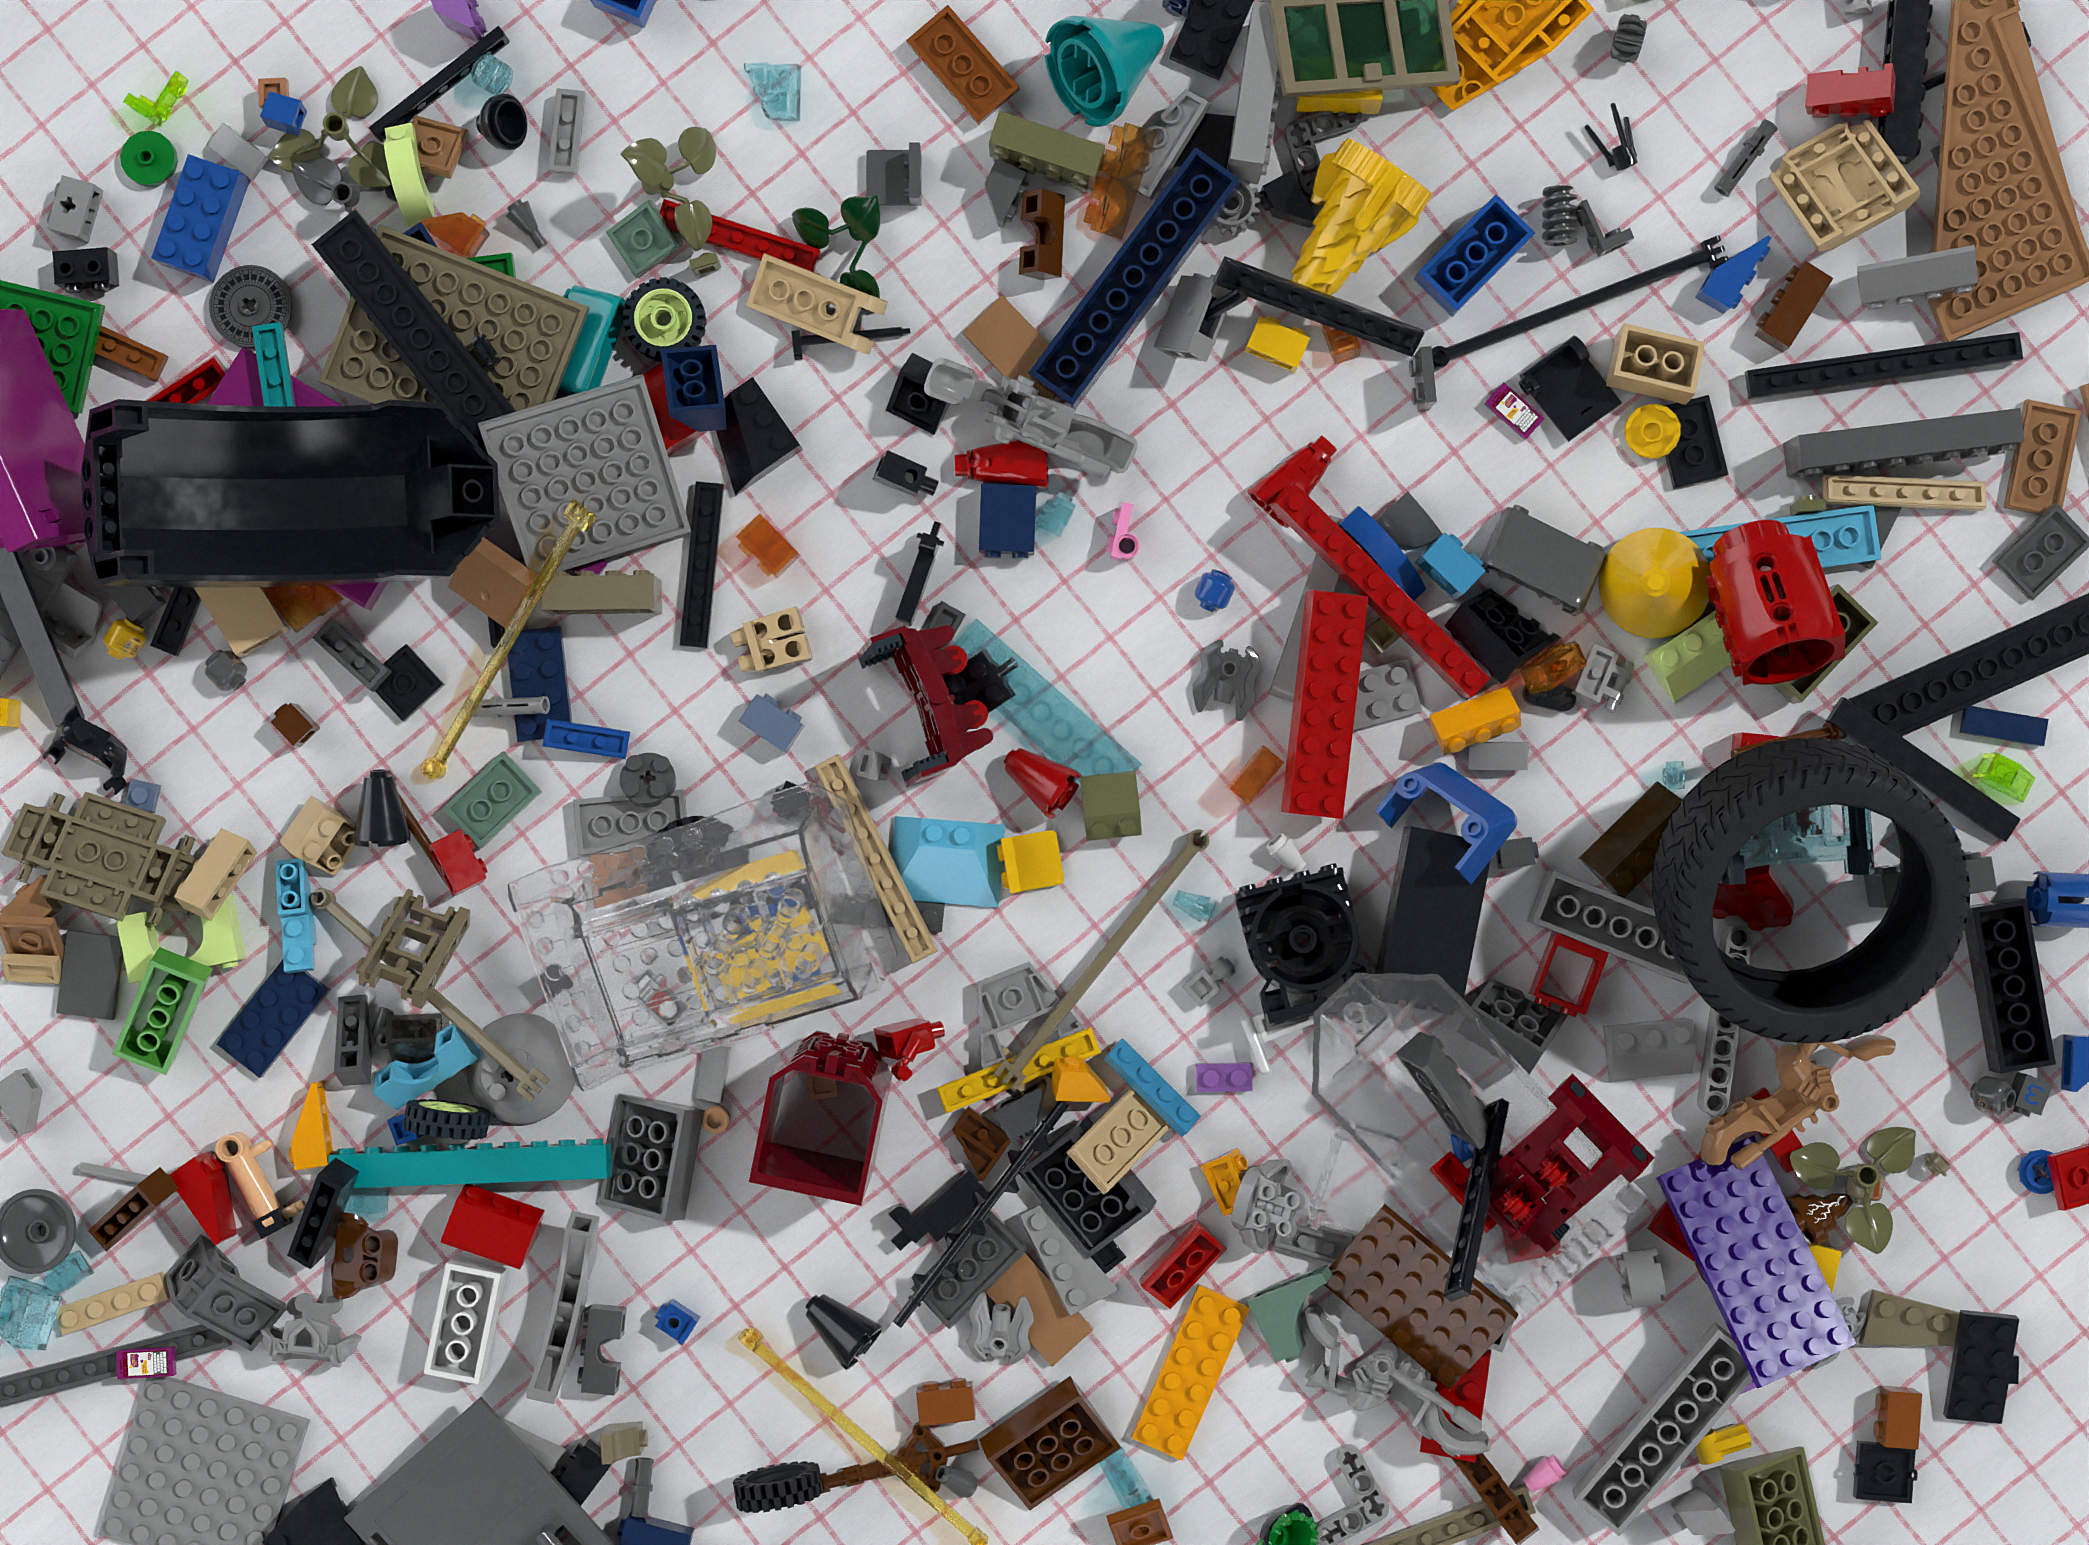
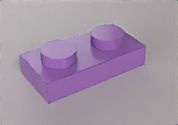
[1196,1062,1253,1092]

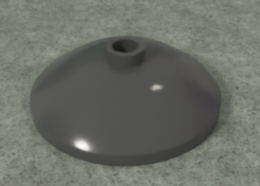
[0,1189,77,1274]

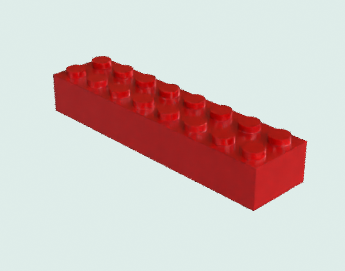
[1281,590,1368,819]

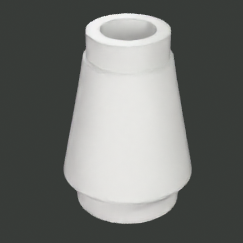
[1266,833,1306,874]

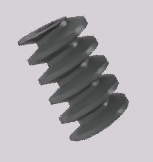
[1542,185,1578,246]

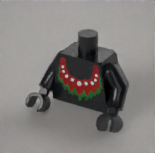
[43,716,128,795]

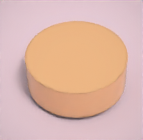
[702,1105,730,1134]

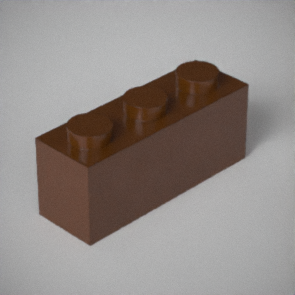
[1754,261,1833,353]

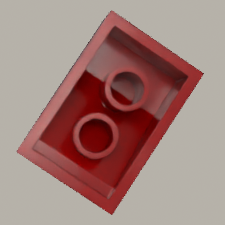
[170,1150,237,1246]

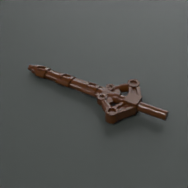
[821,1422,980,1493]

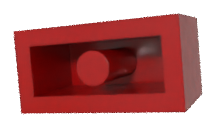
[427,829,488,897]

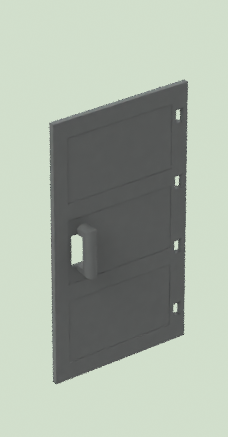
[343,1397,615,1545]

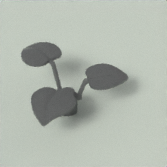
[292,158,397,233]

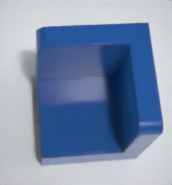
[260,92,307,136]

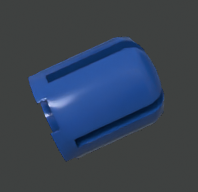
[2026,871,2089,928]

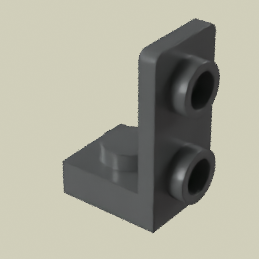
[1576,199,1634,257]

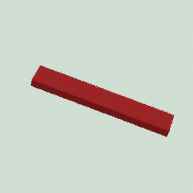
[659,199,821,272]

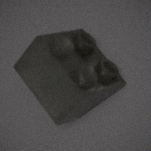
[386,1011,450,1064]

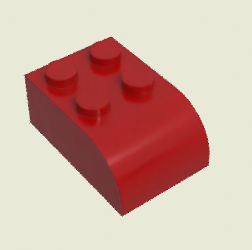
[642,362,708,456]

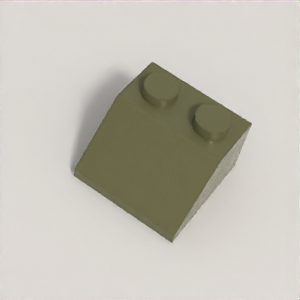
[1080,771,1142,841]

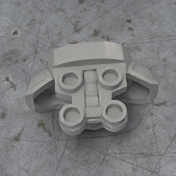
[1231,1158,1305,1254]
[261,1293,362,1367]

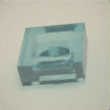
[1662,761,1685,789]

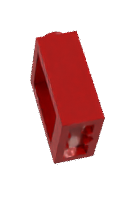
[1528,932,1609,1018]

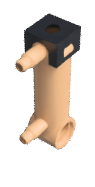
[215,1132,306,1239]

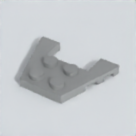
[978,962,1084,1069]

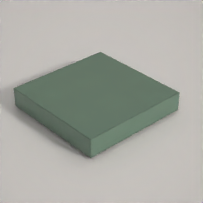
[606,200,681,278]

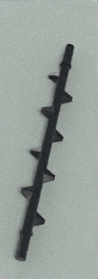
[893,1101,1069,1328]

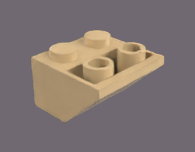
[279,796,357,876]

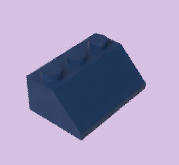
[661,345,727,432]

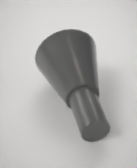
[506,199,548,249]

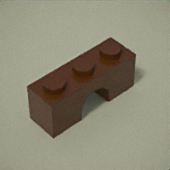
[1019,188,1065,280]

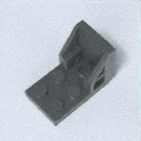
[165,1234,287,1351]

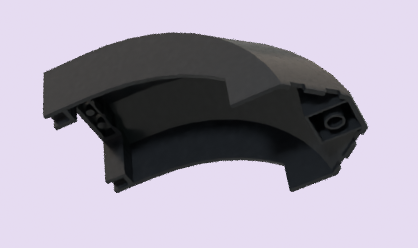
[81,399,500,587]

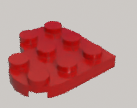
[1713,864,1794,931]

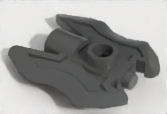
[1193,639,1263,721]

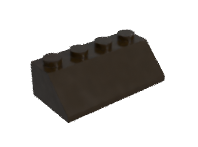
[1578,781,1682,898]

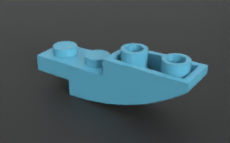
[275,858,317,973]

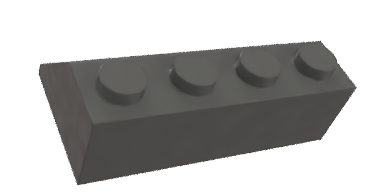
[1395,1032,1490,1149]

